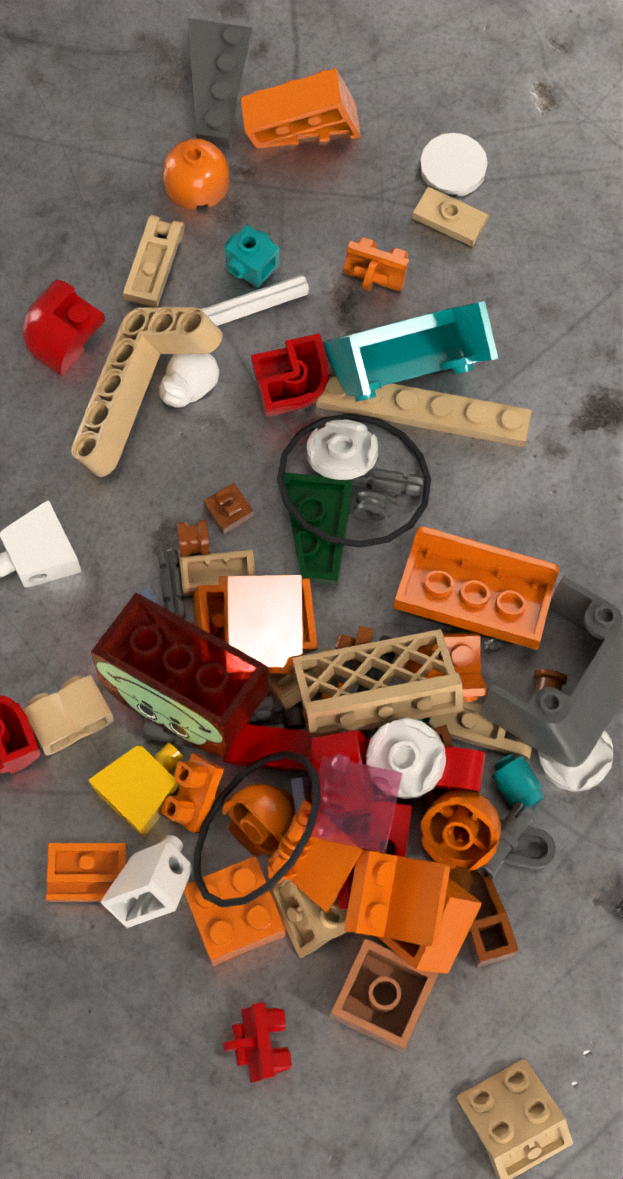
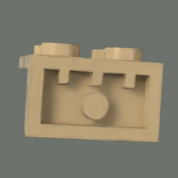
[270,879,349,958]
[457,1059,573,1179]

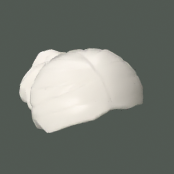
[159,353,220,408]

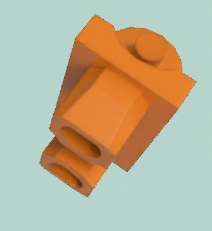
[342,237,409,292]
[161,753,226,833]

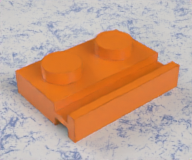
[46,843,128,902]

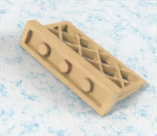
[292,629,464,740]

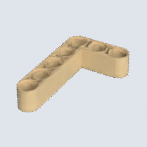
[71,307,223,477]

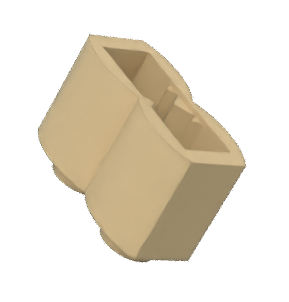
[23,675,114,756]

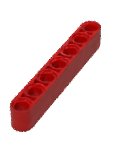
[223,723,485,793]

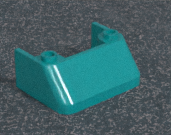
[323,301,498,402]

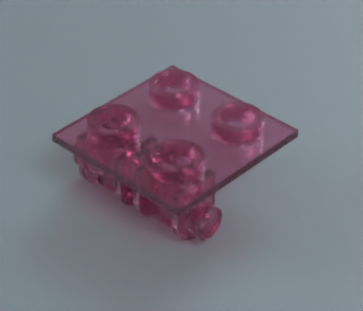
[311,755,402,853]

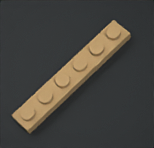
[316,372,532,447]

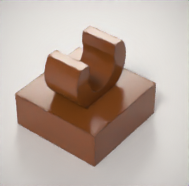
[204,483,254,534]
[335,626,374,671]

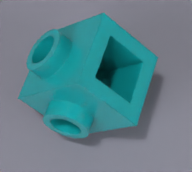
[224,224,280,289]

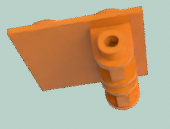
[267,800,363,913]

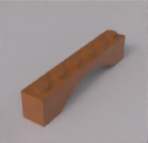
[422,725,519,968]

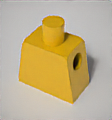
[88,742,184,839]

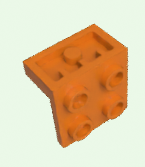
[404,633,488,702]
[344,850,450,948]

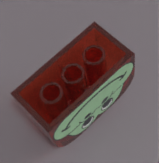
[91,592,269,756]

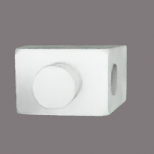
[0,500,82,587]
[100,835,193,928]

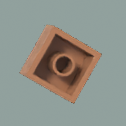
[330,938,439,1053]

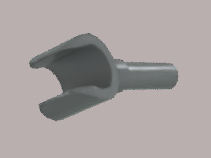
[251,706,305,730]

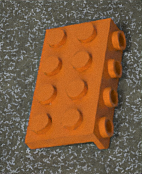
[393,526,560,650]

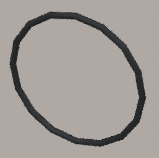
[277,413,431,548]
[194,751,321,908]

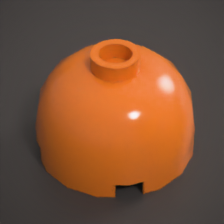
[162,139,230,209]
[222,783,296,862]
[420,789,502,871]

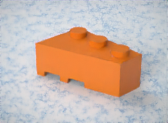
[241,68,361,149]

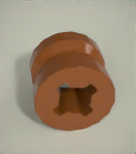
[178,520,210,557]

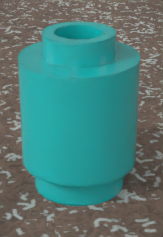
[491,754,545,811]

